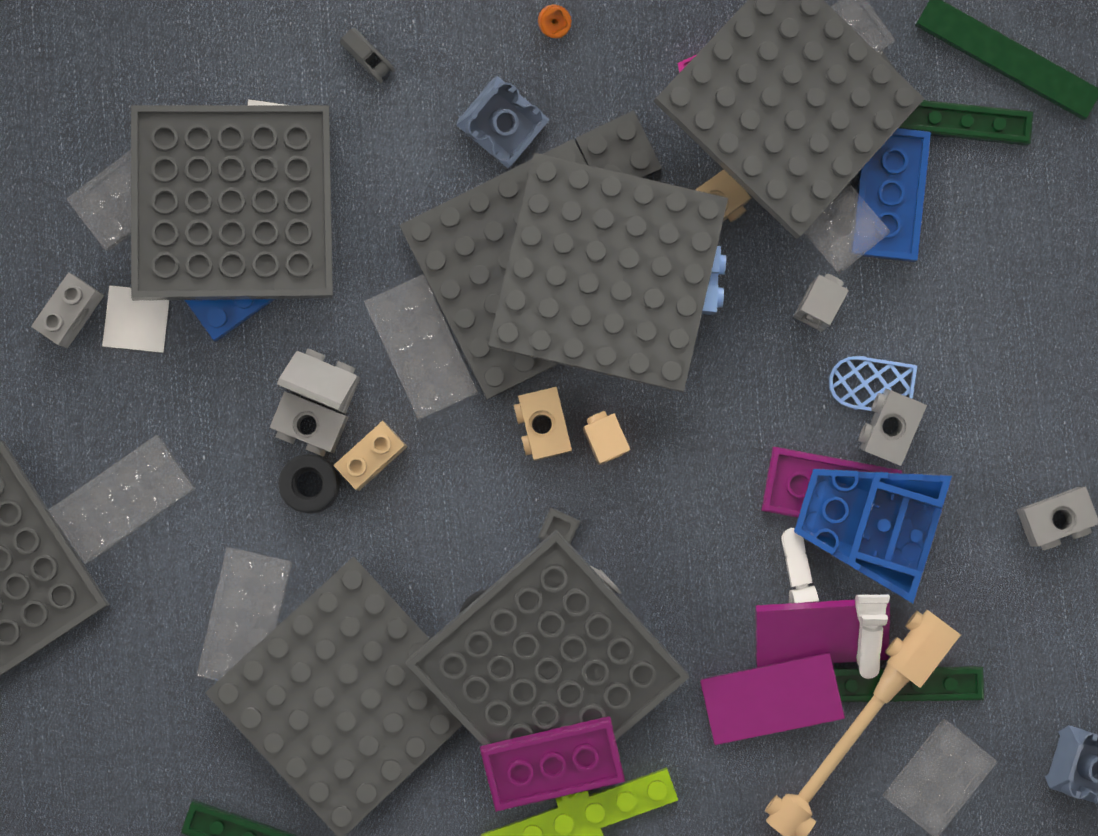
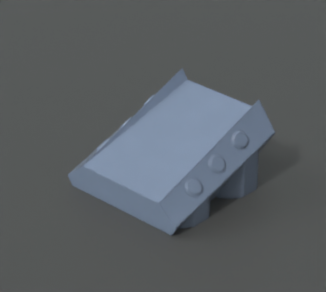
[456,76,549,168]
[1045,725,1098,804]

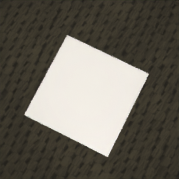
[102,285,169,353]

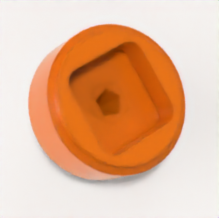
[538,4,572,38]

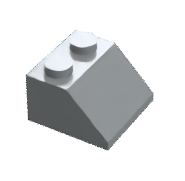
[277,348,361,414]

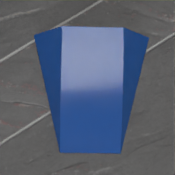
[794,469,952,604]

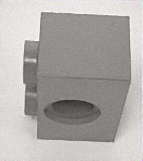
[31,272,104,349]
[793,274,849,332]
[858,388,927,466]
[269,391,349,457]
[1017,486,1098,550]

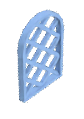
[829,356,917,411]

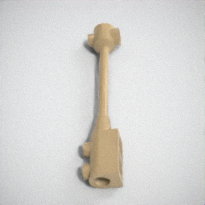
[765,609,961,836]

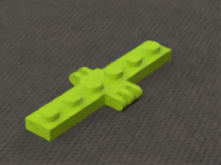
[480,767,678,836]

